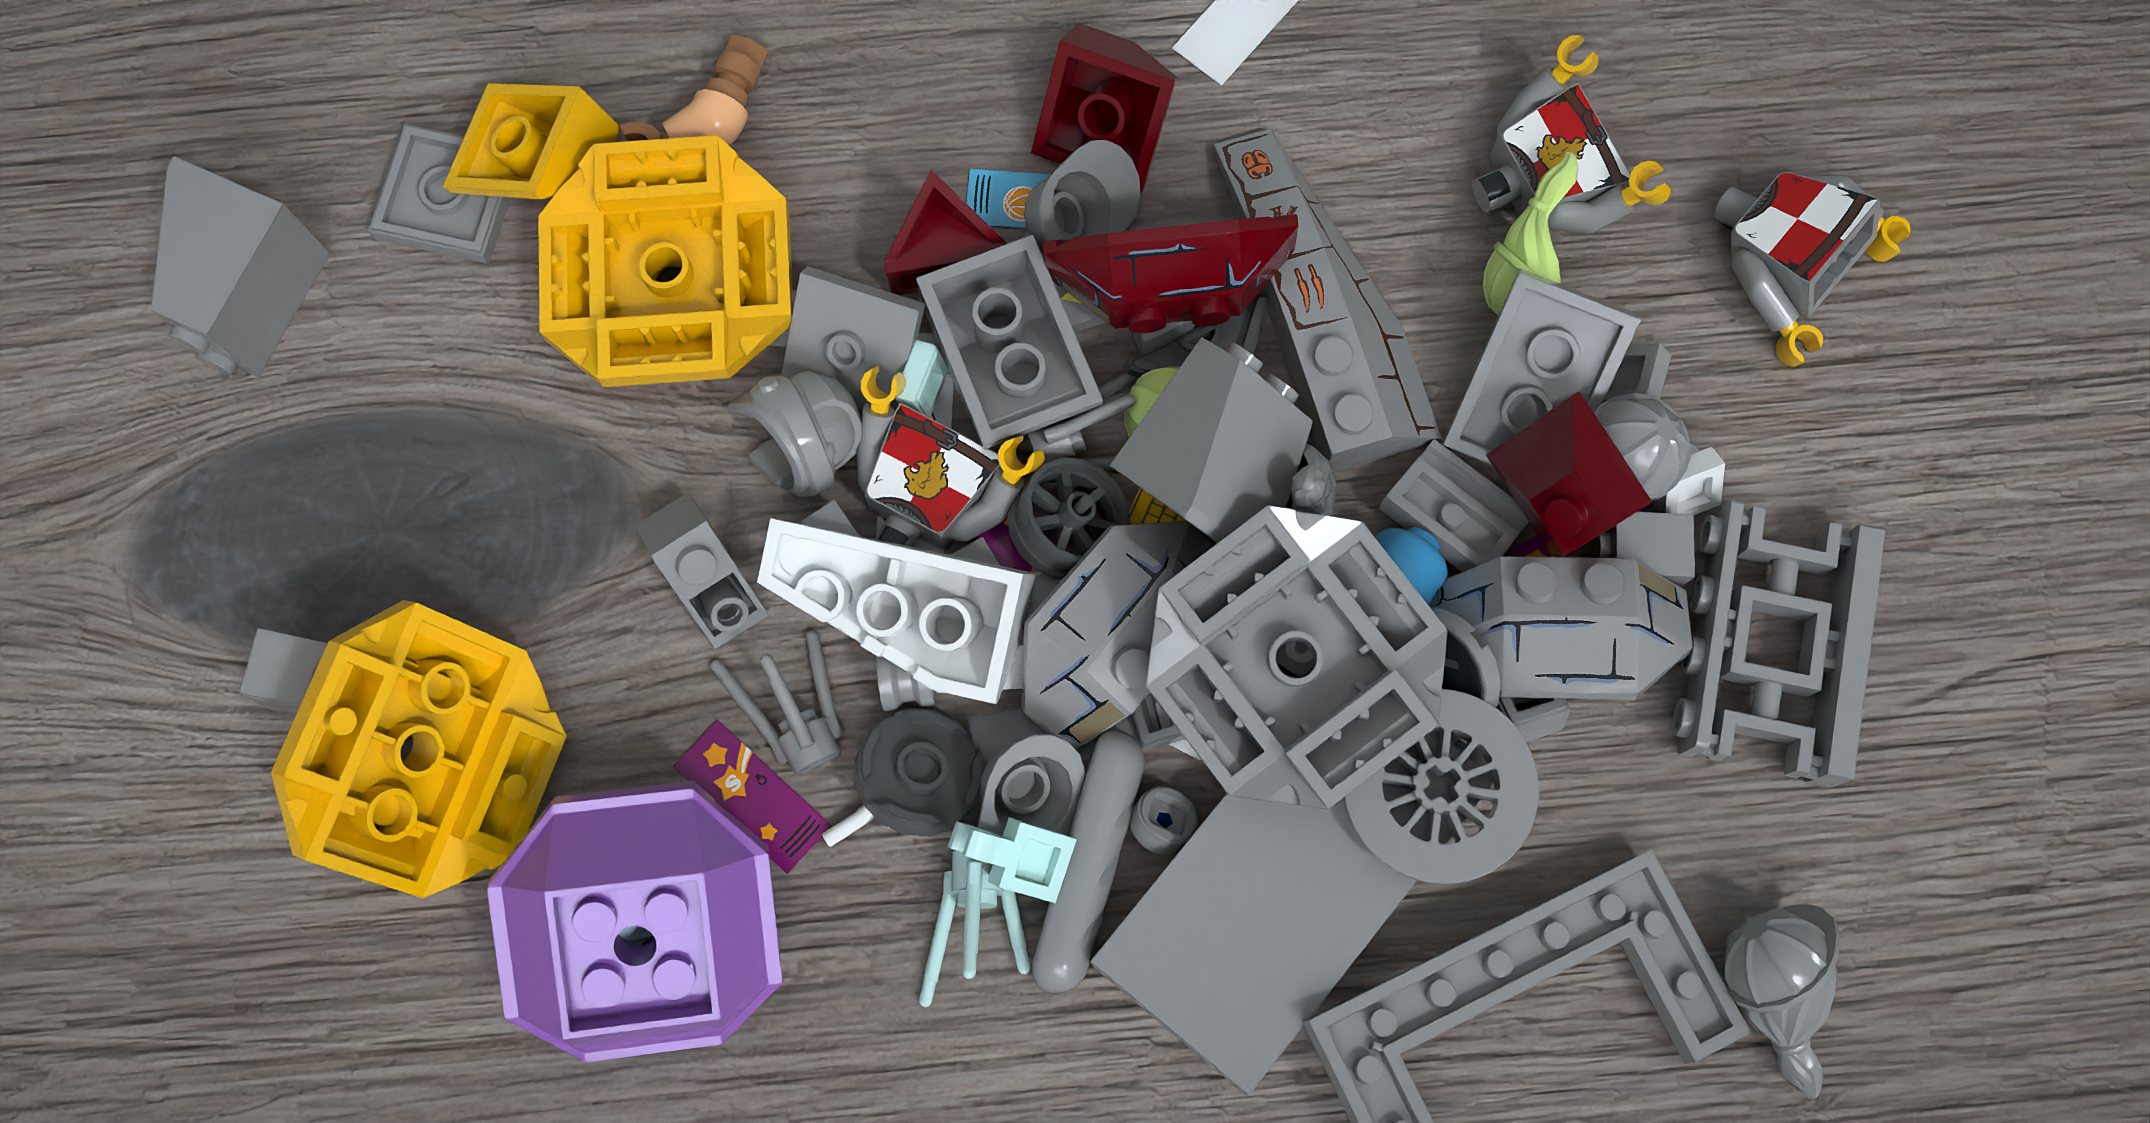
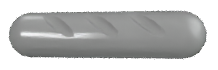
[1033,730,1145,993]

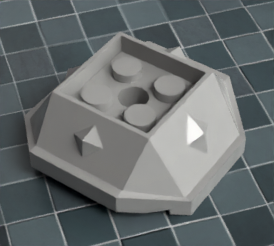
[1146,505,1447,809]

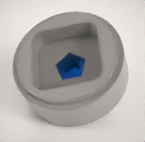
[1130,786,1199,855]

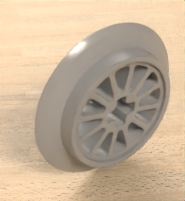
[1344,689,1539,884]

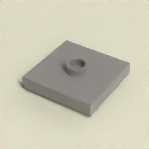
[781,266,925,413]

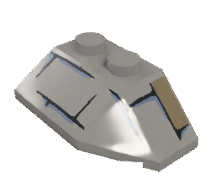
[1021,521,1215,750]
[1429,557,1693,700]

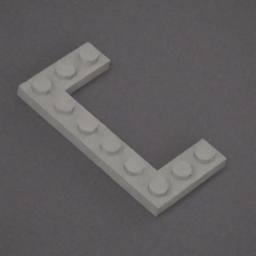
[1302,849,1751,1123]

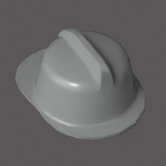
[1023,140,1141,252]
[977,734,1085,875]

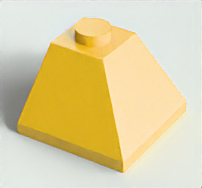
[442,83,621,199]

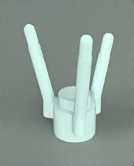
[919,850,1030,1007]

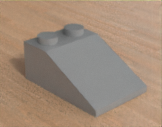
[916,235,1103,450]

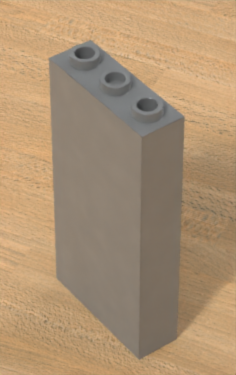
[1090,731,1494,1095]

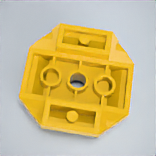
[271,600,567,898]

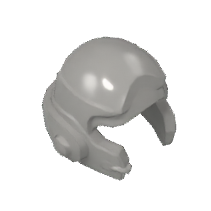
[728,371,862,497]

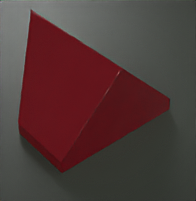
[884,170,1006,295]

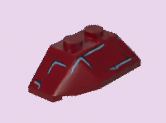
[1043,214,1299,333]

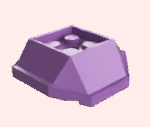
[487,781,782,1062]

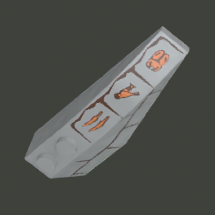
[1213,129,1442,473]

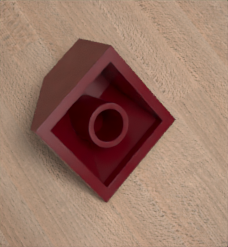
[1031,23,1177,193]
[1486,391,1652,557]

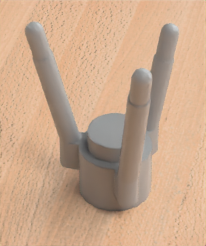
[1028,370,1138,471]
[710,630,845,775]

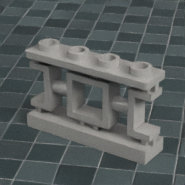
[1672,499,1886,788]

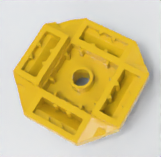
[538,135,794,387]

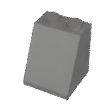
[151,156,330,377]
[1110,337,1313,543]

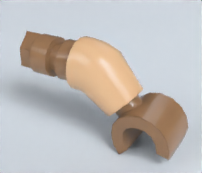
[619,34,769,146]

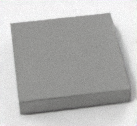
[368,123,511,264]

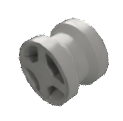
[876,656,936,711]

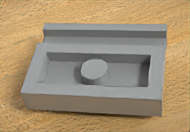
[1378,439,1529,572]

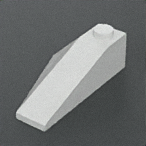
[757,518,1036,704]

